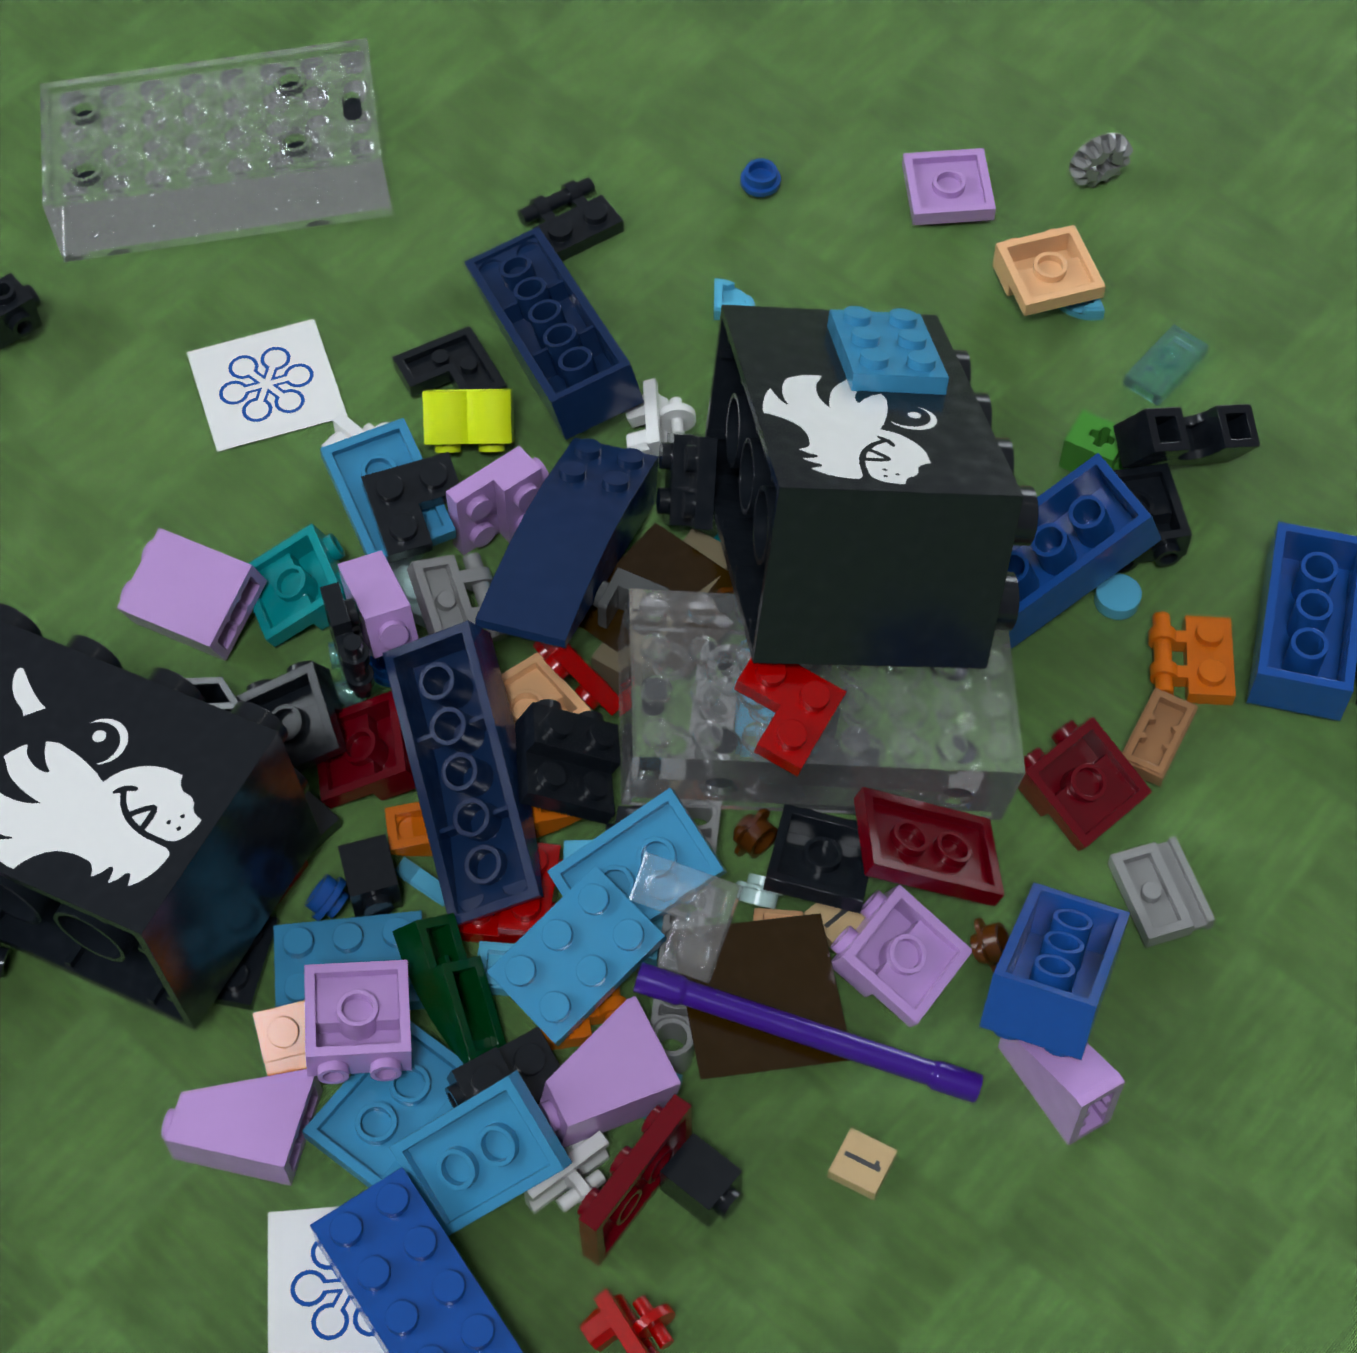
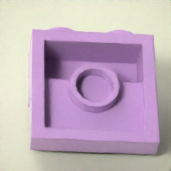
[446,446,549,556]
[830,884,972,1027]
[304,960,412,1084]

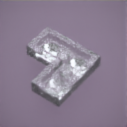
[629,852,743,983]

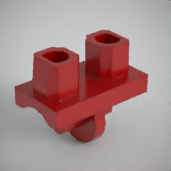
[579,1289,676,1353]

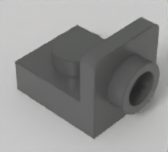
[593,568,669,629]

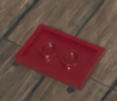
[854,787,1005,907]
[577,1094,692,1267]

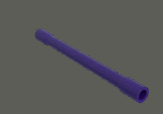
[633,962,983,1104]

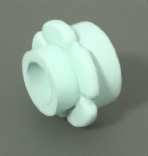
[736,873,783,910]

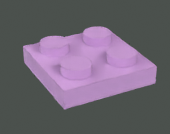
[902,148,996,225]

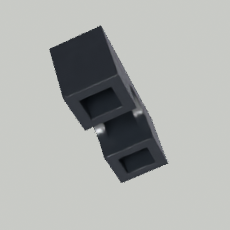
[1113,404,1260,468]

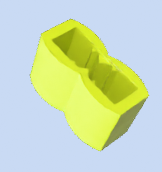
[422,389,515,453]

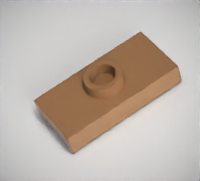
[1122,688,1199,787]

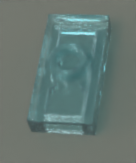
[1123,324,1209,406]

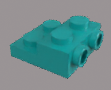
[249,523,346,647]

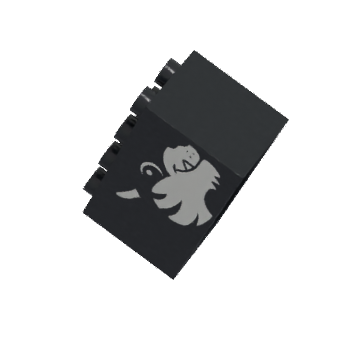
[705,305,1038,669]
[0,603,322,1030]

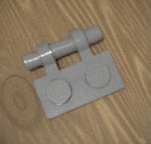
[407,552,507,642]

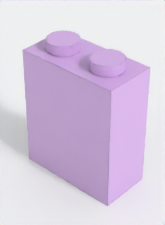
[117,528,267,661]

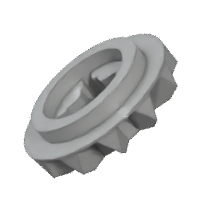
[1069,133,1134,188]

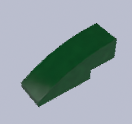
[392,913,506,1064]

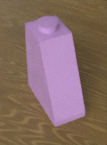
[337,550,418,659]
[538,996,681,1148]
[998,1037,1125,1146]
[161,1069,323,1186]

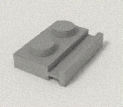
[1107,836,1216,948]

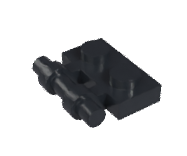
[517,177,624,262]
[320,582,375,699]

